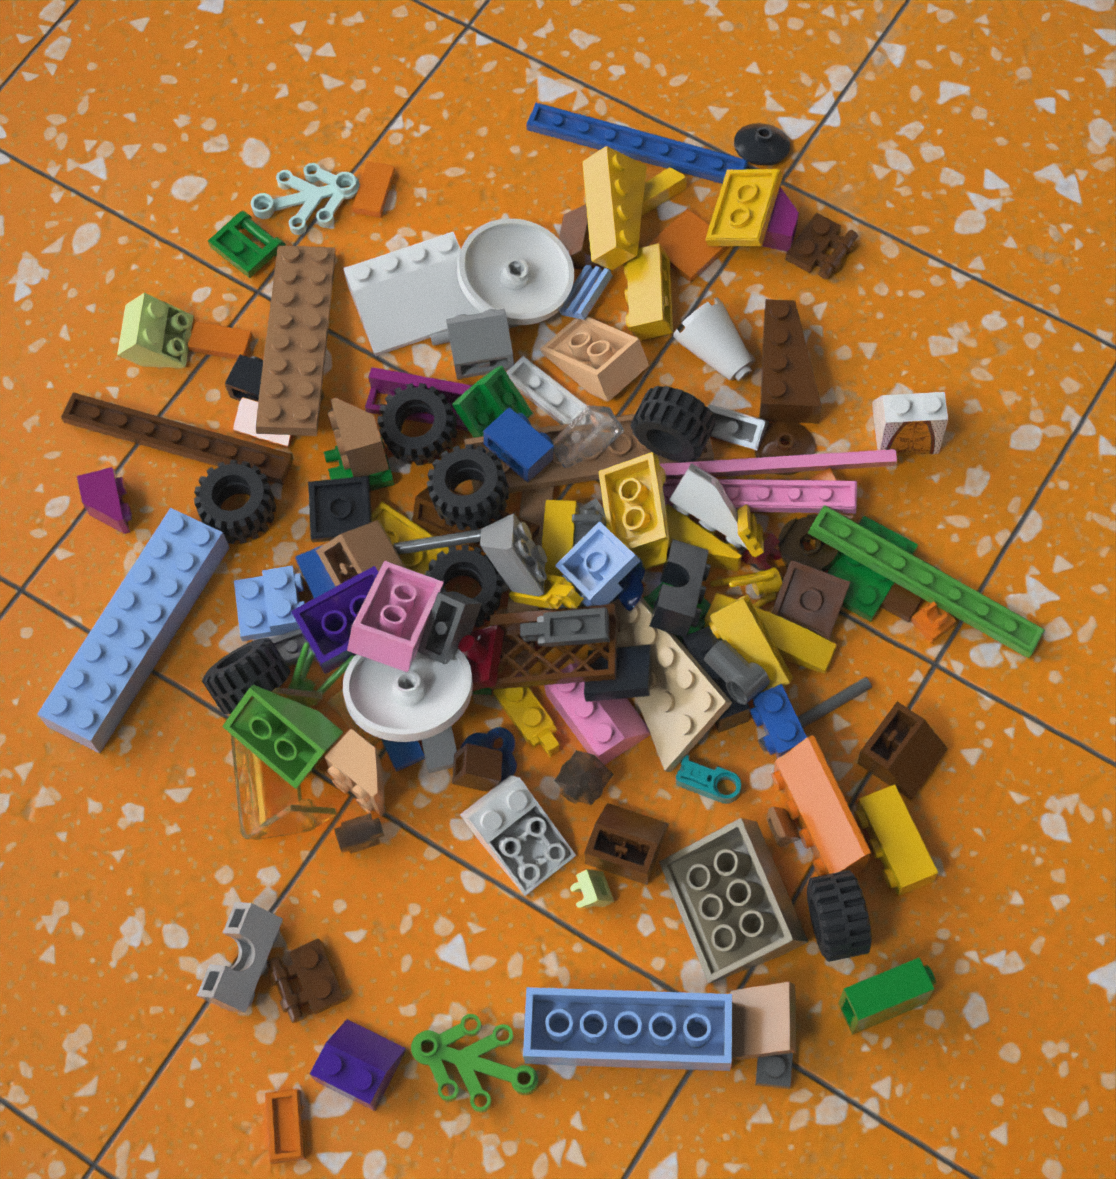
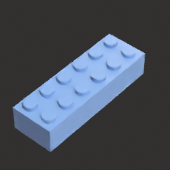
[523,987,732,1071]

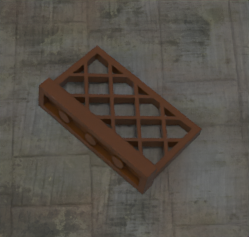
[490,604,621,690]

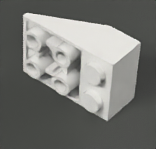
[460,775,576,896]

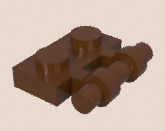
[785,213,858,279]
[268,938,346,1023]

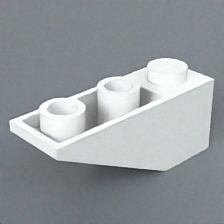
[669,463,749,548]

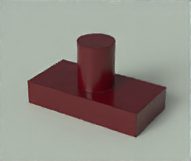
[458,625,504,691]

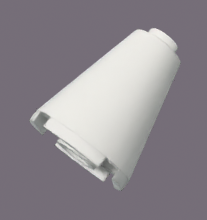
[673,297,753,381]

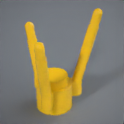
[710,567,782,608]

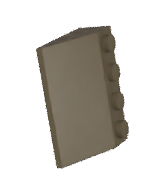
[659,818,809,983]

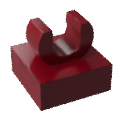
[740,533,782,571]

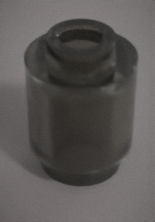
[334,813,385,854]

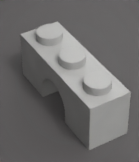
[197,902,283,1013]

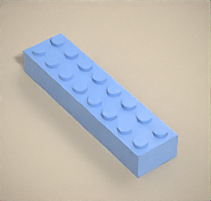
[37,508,230,753]

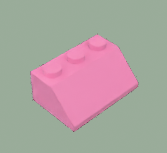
[545,663,650,768]

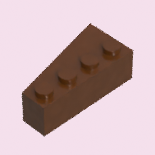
[759,299,822,424]

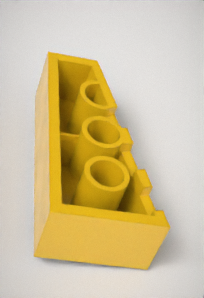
[582,146,647,270]

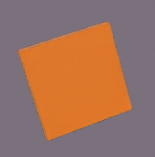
[648,208,730,283]

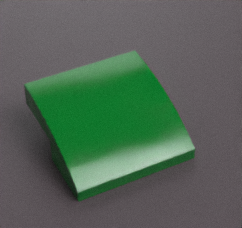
[452,366,533,438]

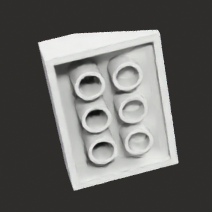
[343,232,481,356]

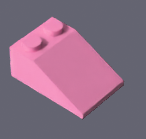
[347,561,444,672]

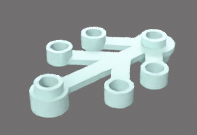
[251,163,360,235]

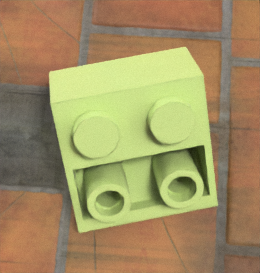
[117,293,194,368]

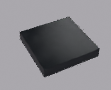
[308,476,372,543]
[584,645,652,702]

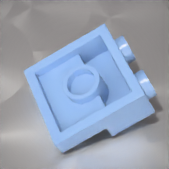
[555,521,640,606]
[234,565,305,641]

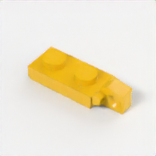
[509,574,584,609]
[493,687,560,757]

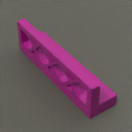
[365,367,473,431]

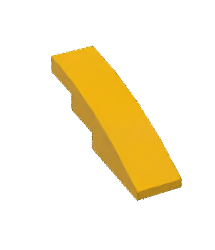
[704,593,837,674]

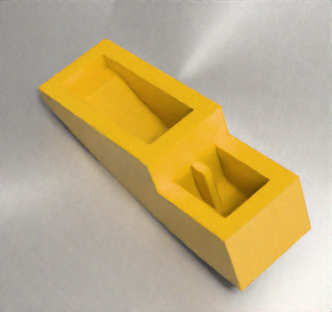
[542,500,580,577]

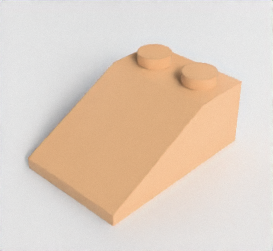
[540,316,649,402]

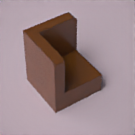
[452,743,502,791]

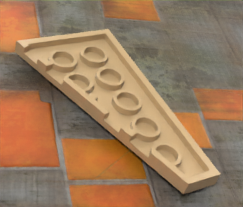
[609,577,732,772]

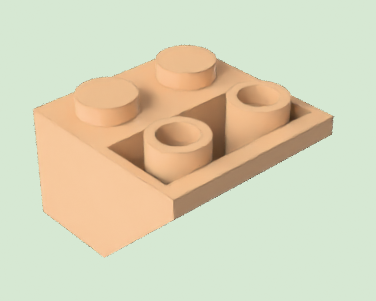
[325,729,385,816]

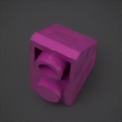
[762,187,799,252]
[77,467,132,534]

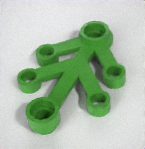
[411,1014,539,1113]

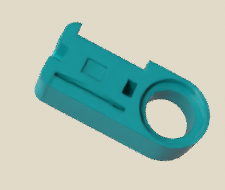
[676,755,741,804]

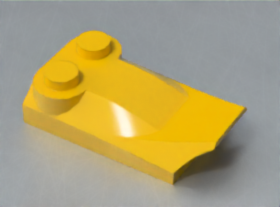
[598,452,669,572]

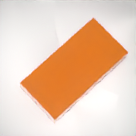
[352,161,395,218]
[187,321,253,360]
[265,1088,305,1164]

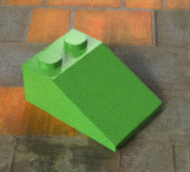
[222,685,343,789]

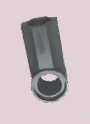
[704,640,770,704]

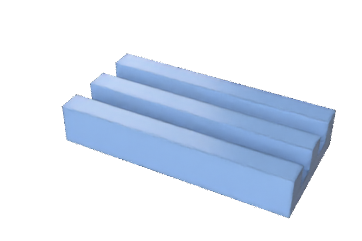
[559,265,613,320]

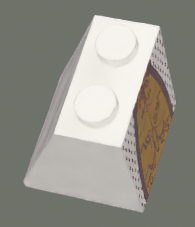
[872,392,948,456]

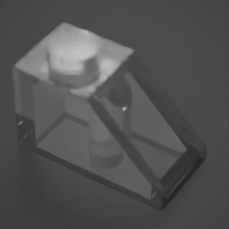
[552,405,625,468]

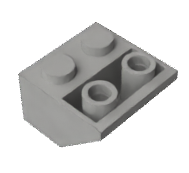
[446,309,514,379]
[480,513,547,597]

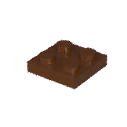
[771,560,851,640]

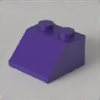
[310,1019,407,1111]

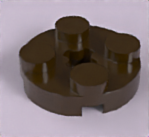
[778,514,840,572]

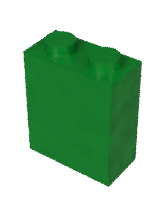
[838,957,936,1035]

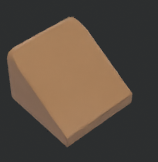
[766,807,800,847]

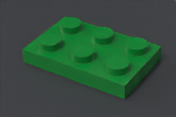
[827,516,918,622]

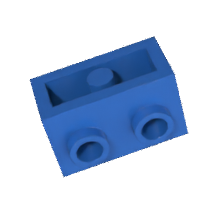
[483,407,554,483]
[750,684,807,759]

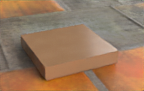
[731,982,796,1060]

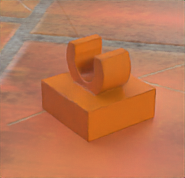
[911,601,956,644]

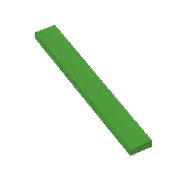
[808,505,1045,658]

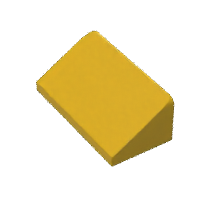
[641,167,687,216]

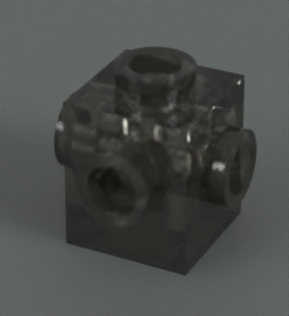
[554,750,614,805]

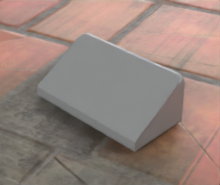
[708,405,769,450]

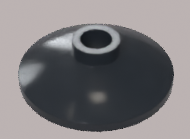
[734,123,790,165]

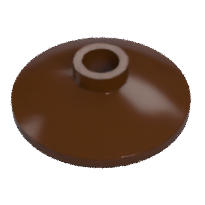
[755,420,815,475]

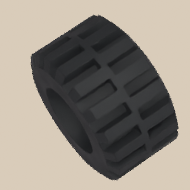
[378,383,457,465]
[630,386,716,462]
[427,444,510,530]
[194,460,276,544]
[425,545,503,628]
[202,638,291,714]
[807,870,872,962]

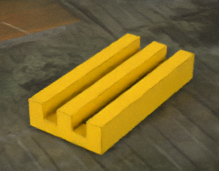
[737,504,764,557]

